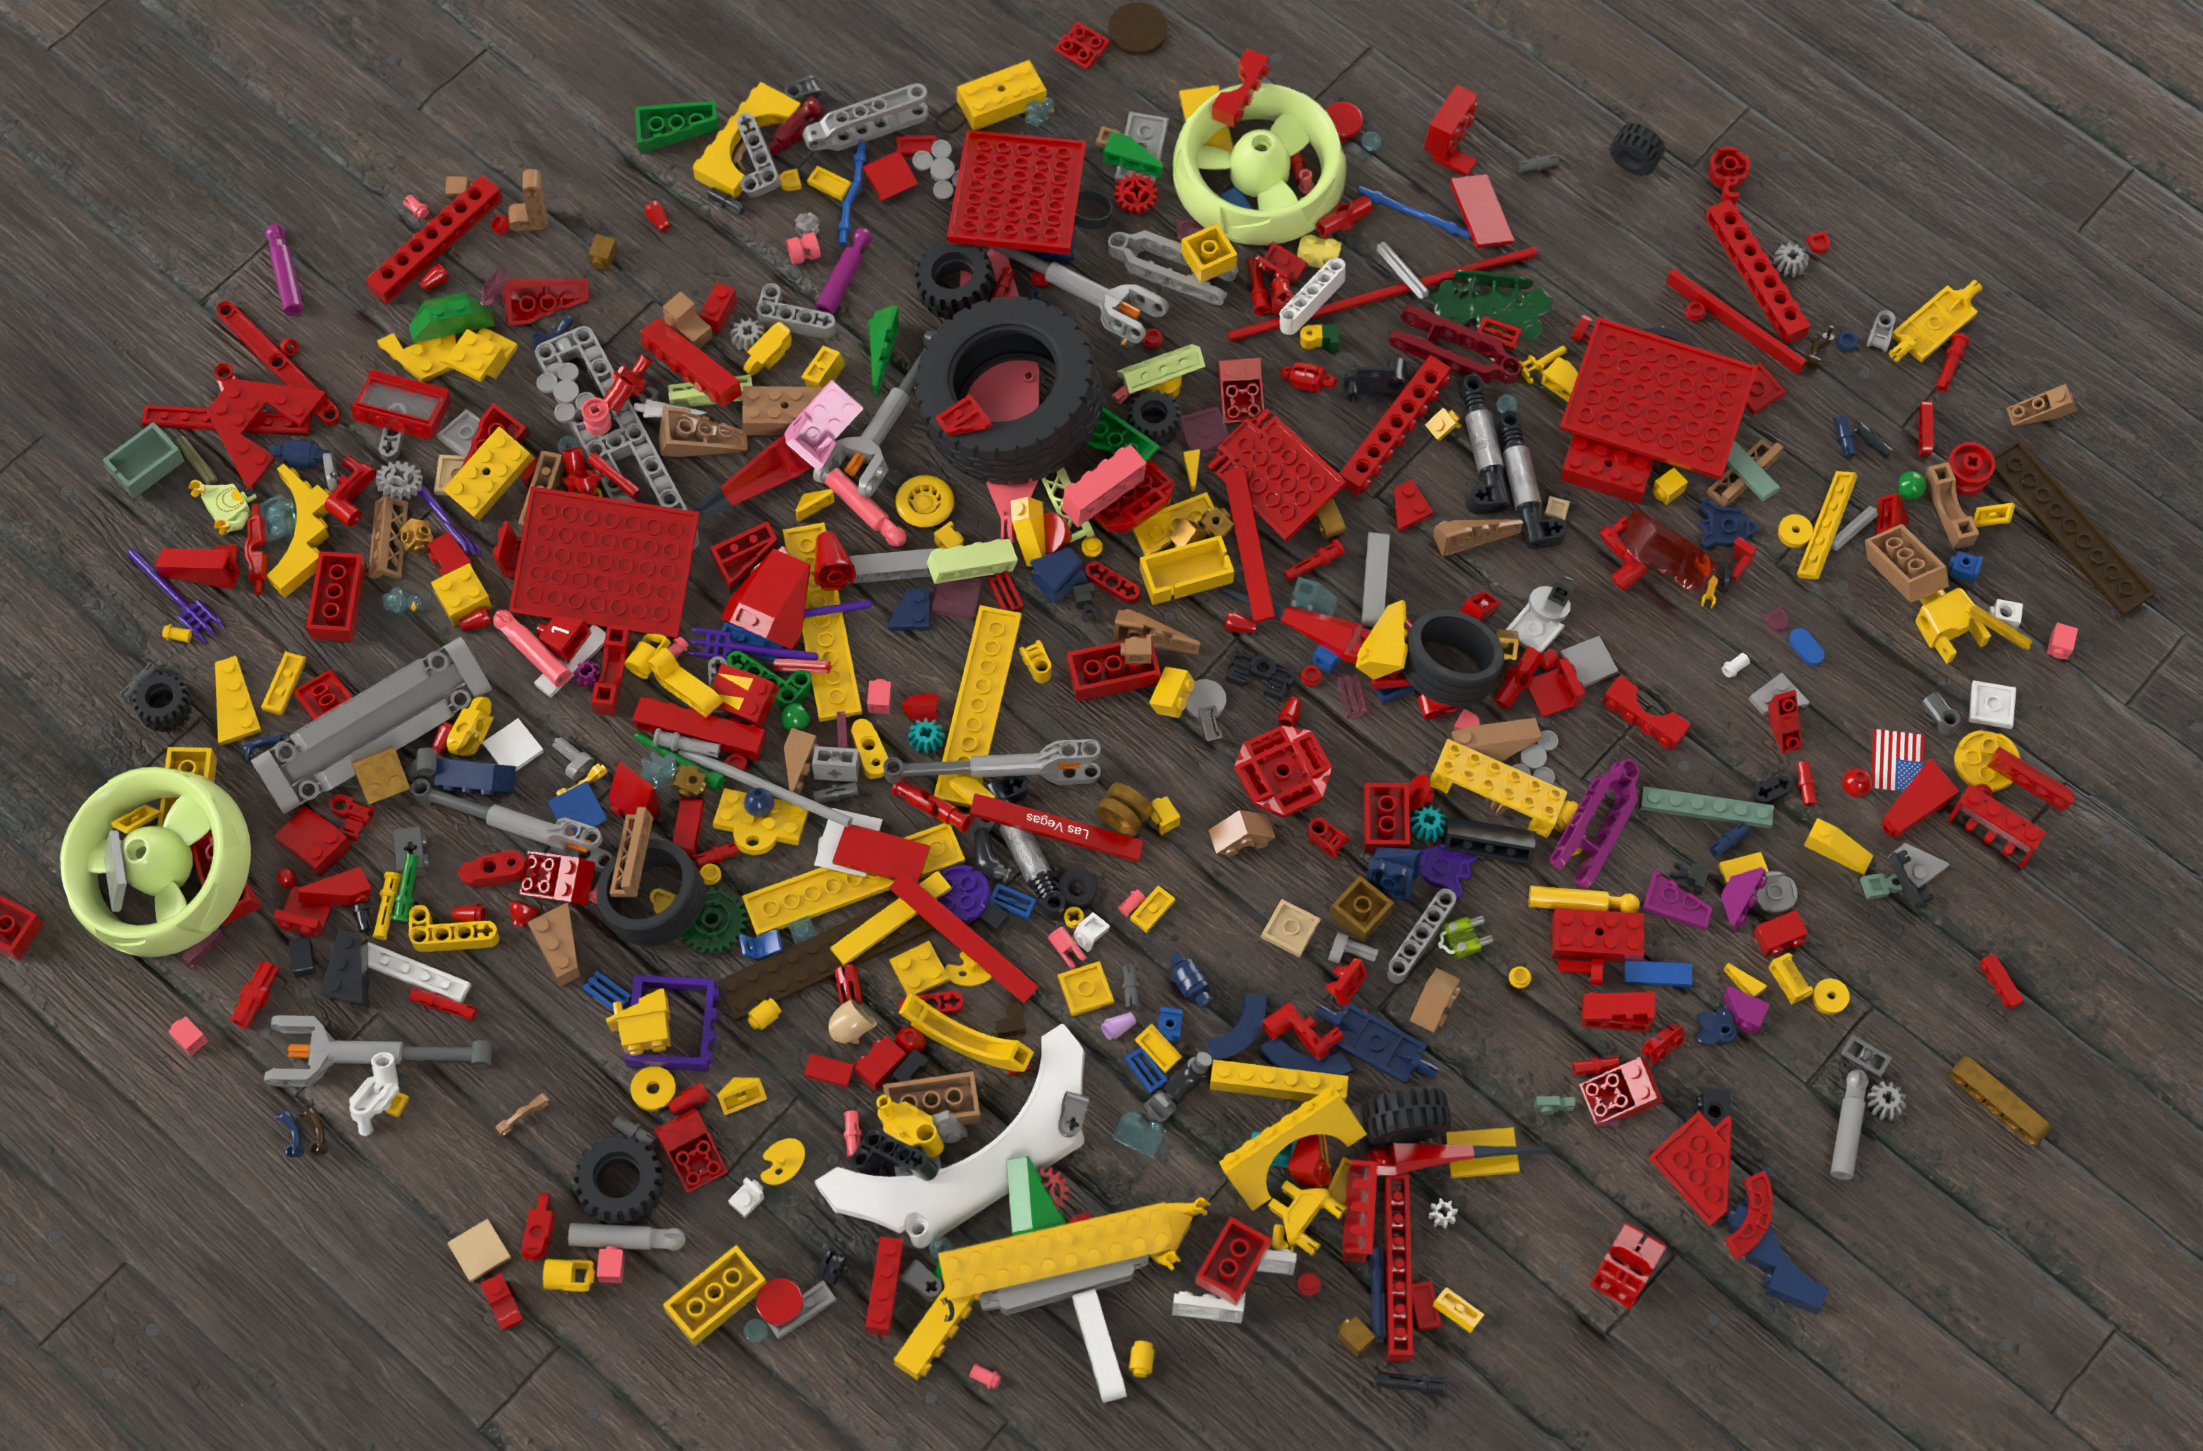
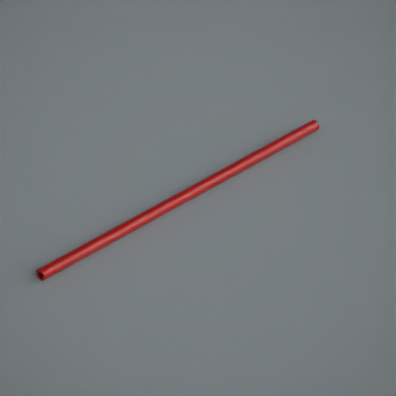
[1227,247,1538,342]

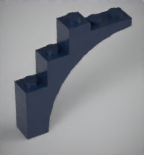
[1726,1167,1829,1315]

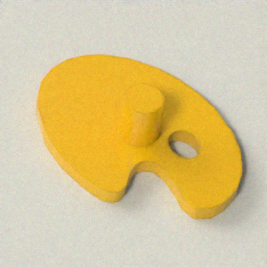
[945,952,992,987]
[760,1138,805,1185]

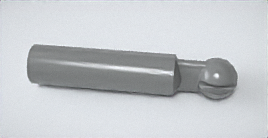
[1830,1070,1869,1180]
[568,1223,685,1251]

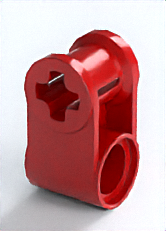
[1270,276,1293,315]
[1417,694,1459,720]
[1307,817,1350,858]

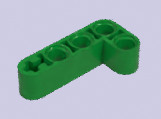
[727,651,812,710]

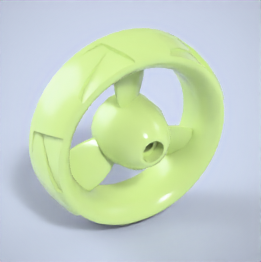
[1173,83,1346,245]
[60,767,251,957]

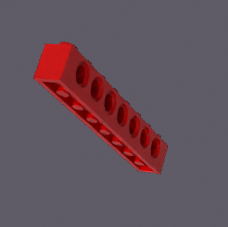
[366,175,502,305]
[1705,199,1810,345]
[1339,355,1451,496]
[1384,1174,1413,1362]

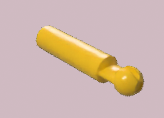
[1528,886,1640,913]

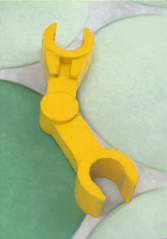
[1696,556,1718,609]
[556,763,608,797]

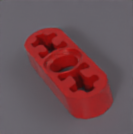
[1918,401,1933,456]
[1085,561,1140,604]
[899,991,964,1019]

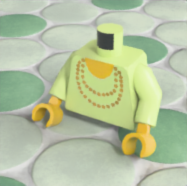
[188,480,257,535]

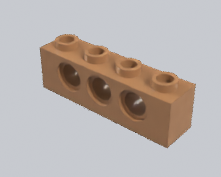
[518,451,565,535]

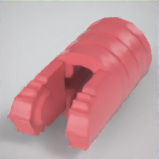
[1048,927,1087,970]

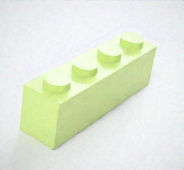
[927,539,1018,584]

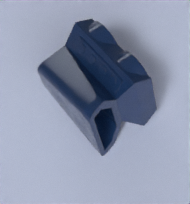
[1029,547,1088,603]
[1368,847,1421,900]

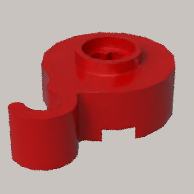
[1708,146,1750,205]

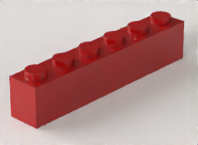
[640,318,742,408]
[632,697,766,761]

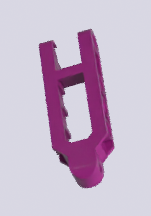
[1549,759,1639,889]

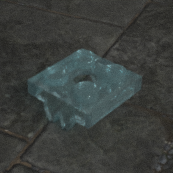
[639,752,677,788]

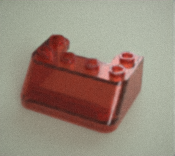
[1624,508,1719,594]

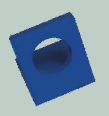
[739,929,782,961]

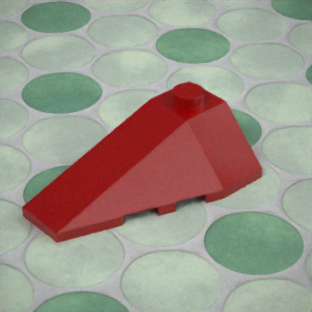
[502,279,589,325]
[461,402,531,476]

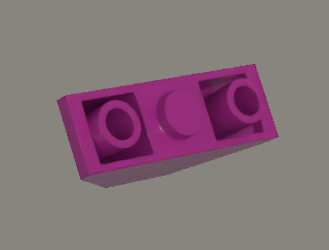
[1721,867,1768,932]

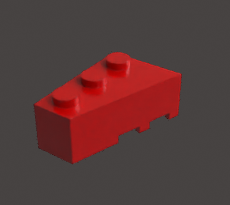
[710,521,777,592]
[1581,992,1655,1033]

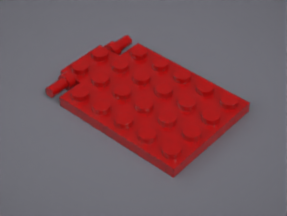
[1206,408,1347,542]

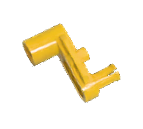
[876,1095,944,1158]

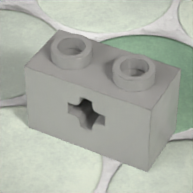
[812,746,860,782]

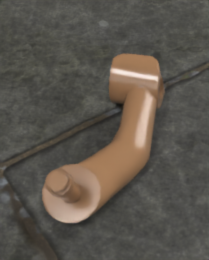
[732,130,759,172]

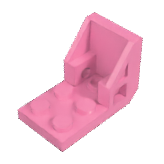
[784,380,864,471]

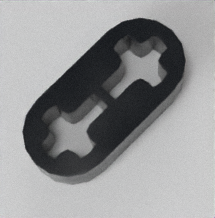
[1752,775,1793,804]

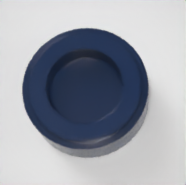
[1837,331,1859,352]

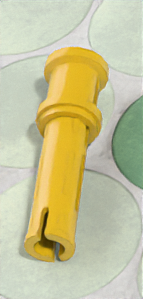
[373,872,402,940]

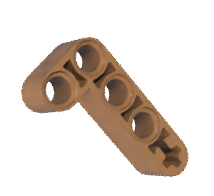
[508,169,548,231]

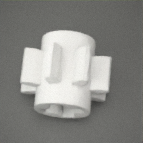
[1428,1198,1458,1229]

